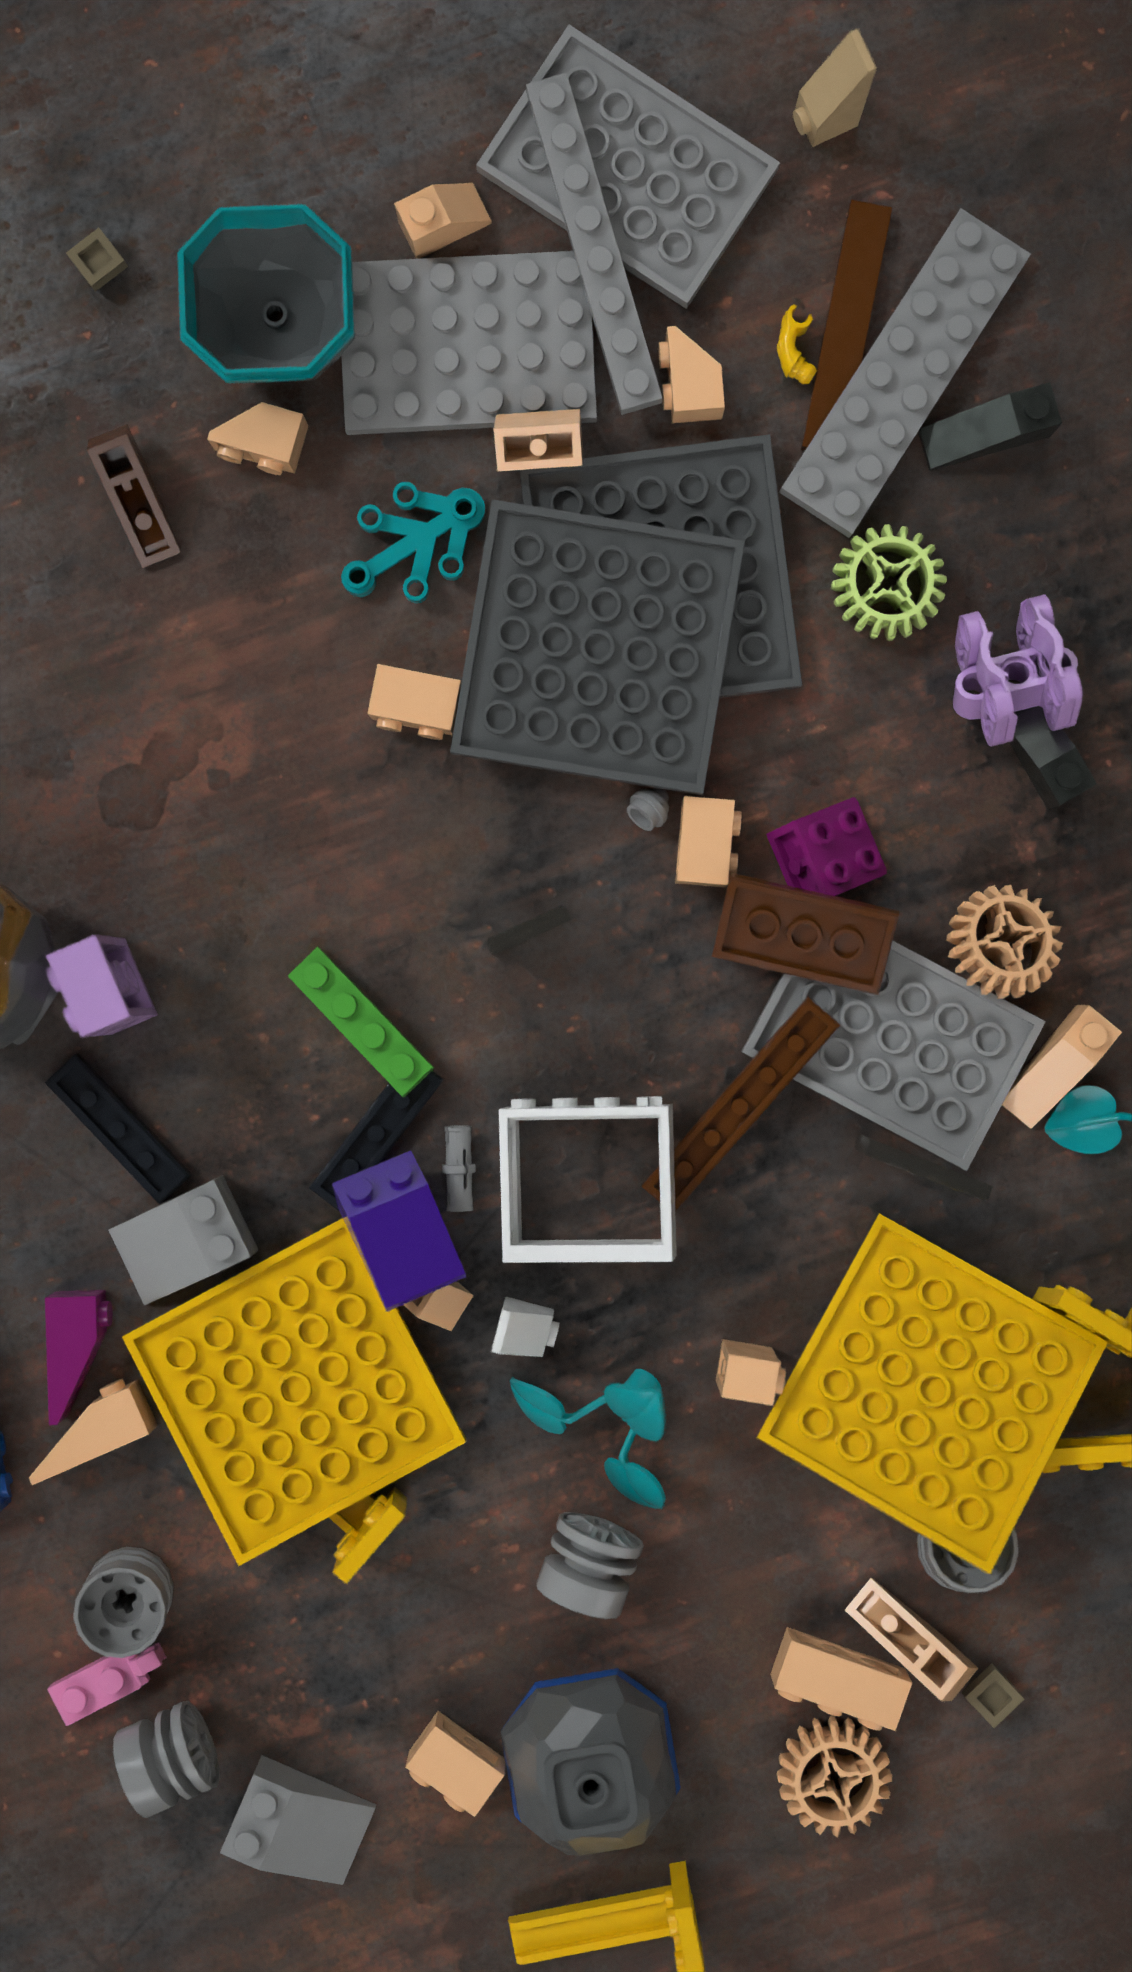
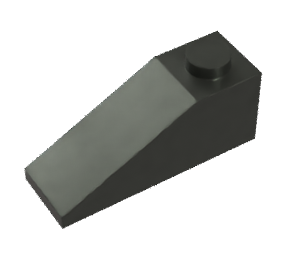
[918,382,1062,471]
[1009,682,1097,810]

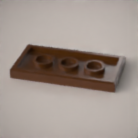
[712,873,899,995]

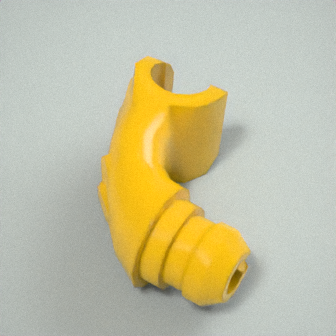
[777,304,817,385]

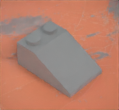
[109,1175,259,1305]
[220,1755,377,1885]

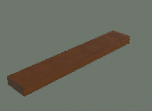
[801,199,892,451]
[641,996,840,1211]

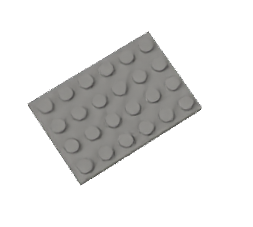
[476,25,780,309]
[341,251,597,435]
[741,941,1046,1171]

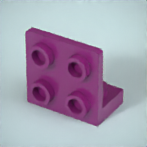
[766,797,887,896]

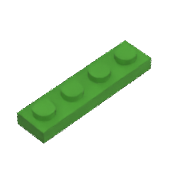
[288,947,435,1097]

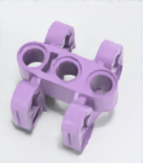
[953,595,1082,747]

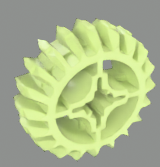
[831,524,947,641]

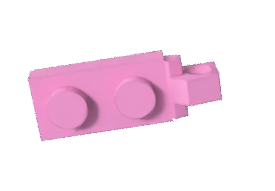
[47,1642,166,1727]

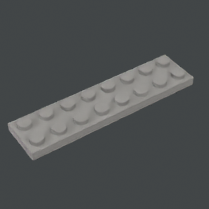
[779,208,1031,538]

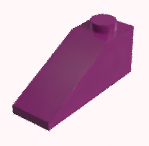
[45,1290,113,1425]

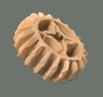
[946,885,1064,999]
[777,1715,892,1838]

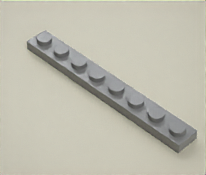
[526,72,663,415]

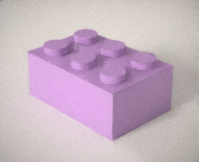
[46,935,158,1037]

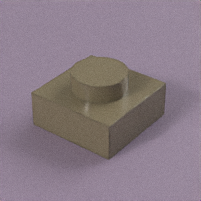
[66,228,128,292]
[962,1663,1025,1728]

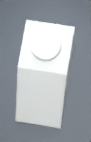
[491,1296,560,1357]

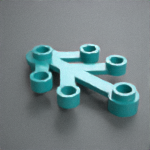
[341,482,485,603]

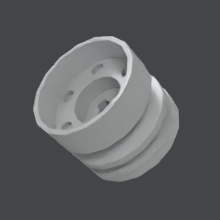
[536,1512,644,1619]
[917,1528,1019,1593]
[73,1547,174,1658]
[113,1701,220,1818]

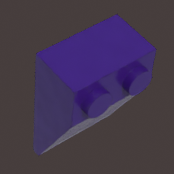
[332,1151,466,1312]

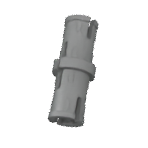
[442,1125,476,1212]

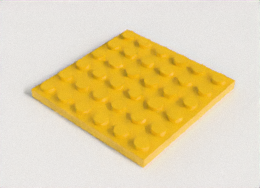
[756,1213,1108,1574]
[122,1218,467,1566]

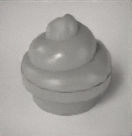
[627,788,669,831]

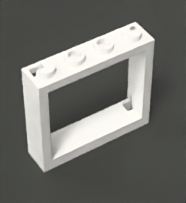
[499,1096,677,1263]

